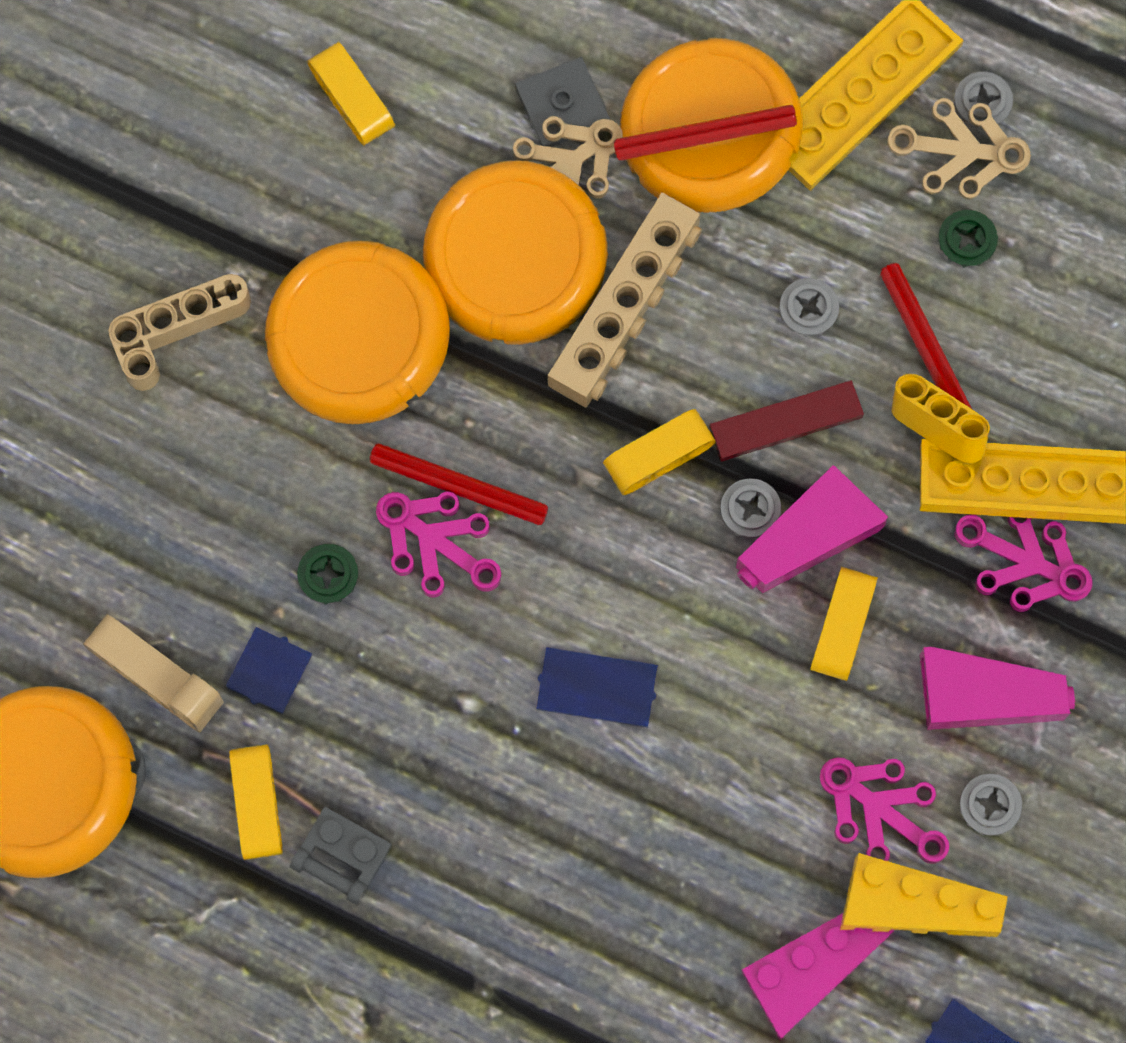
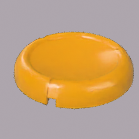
[620,38,803,213]
[423,160,608,345]
[265,241,450,424]
[0,686,137,878]

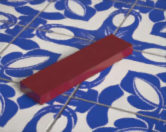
[709,380,864,462]

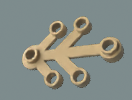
[887,98,1031,199]
[513,116,623,199]

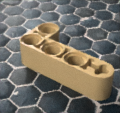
[108,274,251,391]
[83,614,224,733]

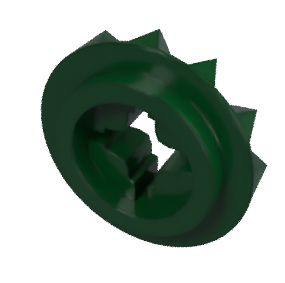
[938,210,998,268]
[297,544,359,605]

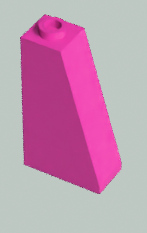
[736,465,888,593]
[919,647,1075,730]

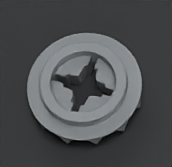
[954,72,1013,128]
[779,278,839,337]
[720,479,781,539]
[960,774,1022,836]

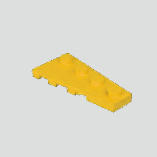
[840,853,1008,937]

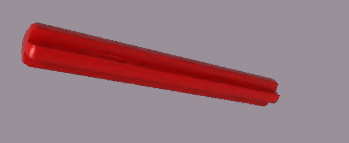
[614,105,797,160]
[880,263,972,409]
[370,443,548,525]

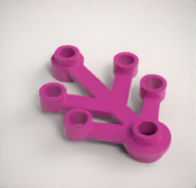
[376,492,501,598]
[954,515,1092,612]
[819,757,949,864]

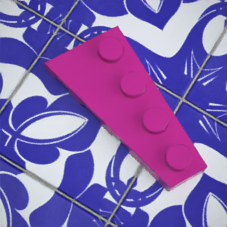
[741,913,895,1040]

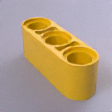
[307,42,395,146]
[891,374,990,463]
[603,409,716,495]
[810,566,878,681]
[229,744,283,860]

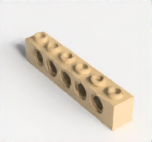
[548,192,702,408]

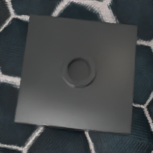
[515,56,611,147]

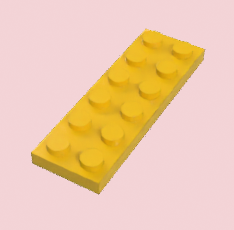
[788,0,964,191]
[920,439,1126,524]

